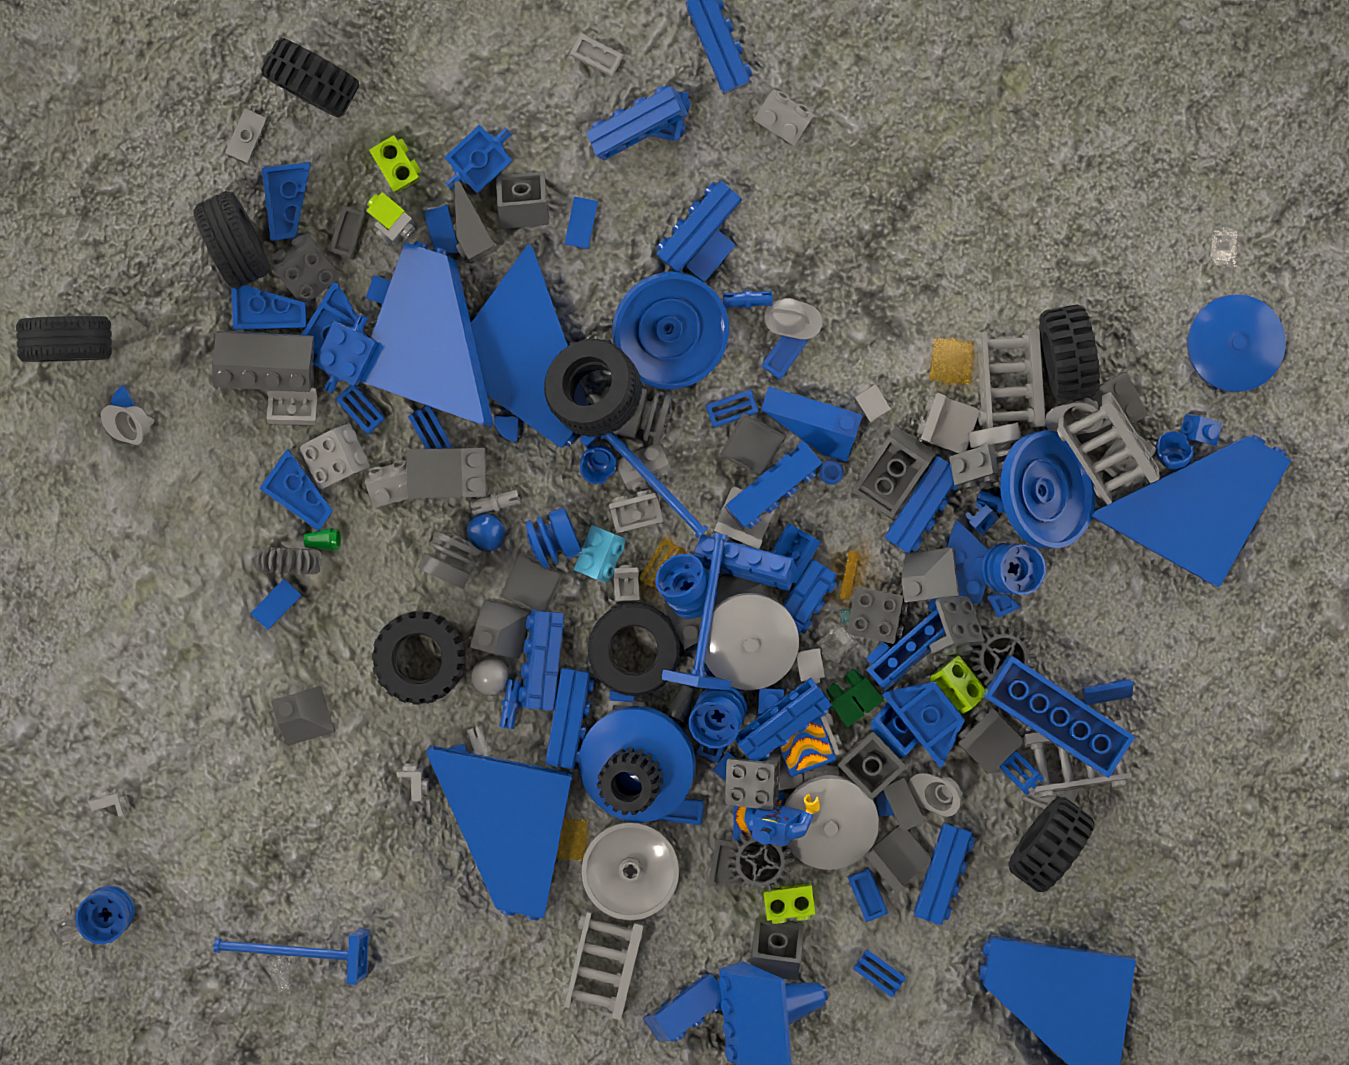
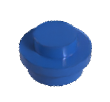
[819,460,843,485]

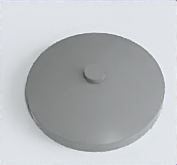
[705,593,799,690]
[784,775,879,870]
[582,822,679,920]

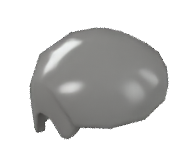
[471,656,509,695]

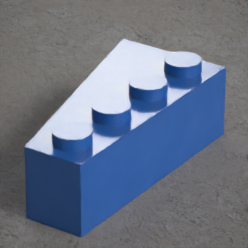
[724,440,822,530]

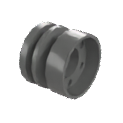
[619,388,672,444]
[418,530,482,589]

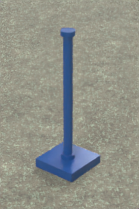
[579,432,708,538]
[662,533,732,690]
[213,928,370,985]

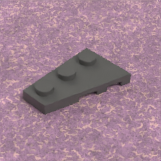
[708,838,787,887]

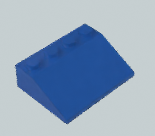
[719,961,792,1065]

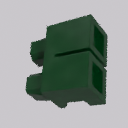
[826,669,884,727]

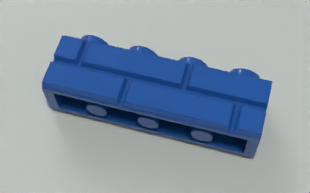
[685,0,753,95]
[586,86,688,161]
[656,180,742,272]
[883,456,959,554]
[694,534,797,591]
[782,559,838,635]
[867,609,946,691]
[518,610,565,710]
[545,667,595,769]
[735,678,832,761]
[913,822,975,925]

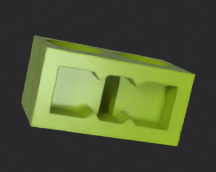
[369,135,422,194]
[366,192,409,230]
[929,655,986,715]
[763,882,815,924]

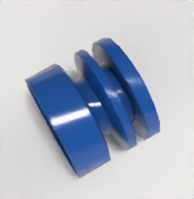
[525,507,583,569]
[982,543,1046,595]
[655,554,718,619]
[689,687,747,748]
[75,885,135,944]

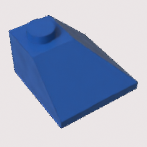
[871,702,919,759]

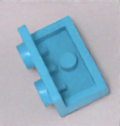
[574,525,626,583]

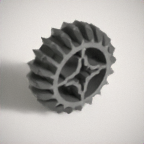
[255,547,322,574]
[970,625,1036,686]
[727,829,793,893]

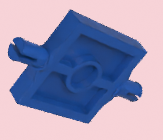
[444,124,513,194]
[313,314,378,393]

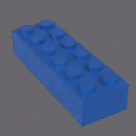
[982,655,1135,778]

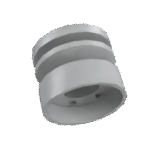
[968,423,1021,469]

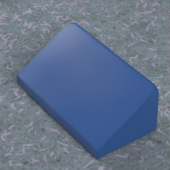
[1081,679,1133,705]

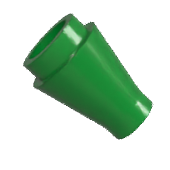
[303,528,341,552]

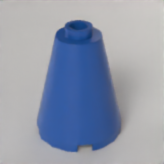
[785,982,828,1025]

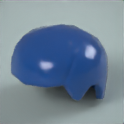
[1156,431,1193,470]
[580,445,617,484]
[467,513,506,552]

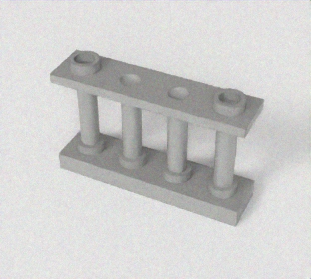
[974,329,1046,430]
[1057,392,1159,505]
[1023,720,1132,798]
[561,909,644,1020]

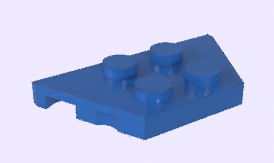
[302,282,358,361]
[927,521,988,611]
[882,681,965,768]

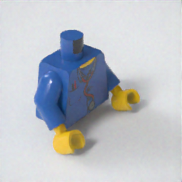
[744,794,821,846]

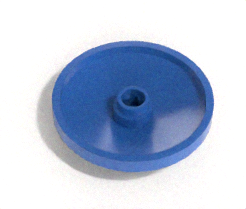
[1187,294,1286,392]

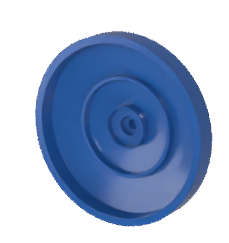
[612,272,729,389]
[1001,431,1096,549]
[579,706,696,822]

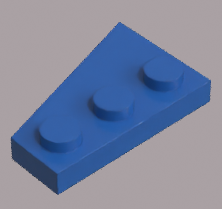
[262,162,311,241]
[232,285,307,330]
[259,449,333,531]

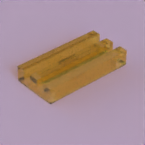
[638,538,684,591]
[839,550,859,600]

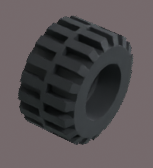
[597,748,663,815]

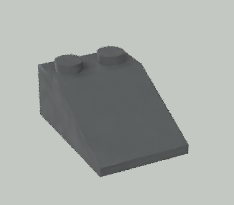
[455,181,497,263]
[1057,372,1149,444]
[852,426,936,518]
[406,448,486,499]

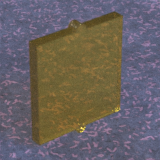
[929,338,974,385]
[556,818,588,860]

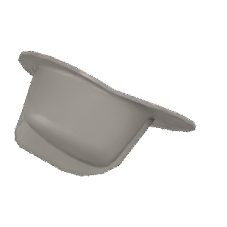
[765,298,822,339]
[1045,397,1103,435]
[101,405,154,445]
[908,773,963,817]

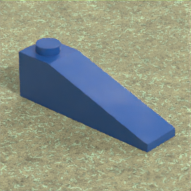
[761,386,862,462]

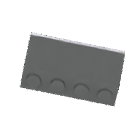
[212,331,315,392]
[663,574,767,649]

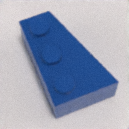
[643,974,722,1042]

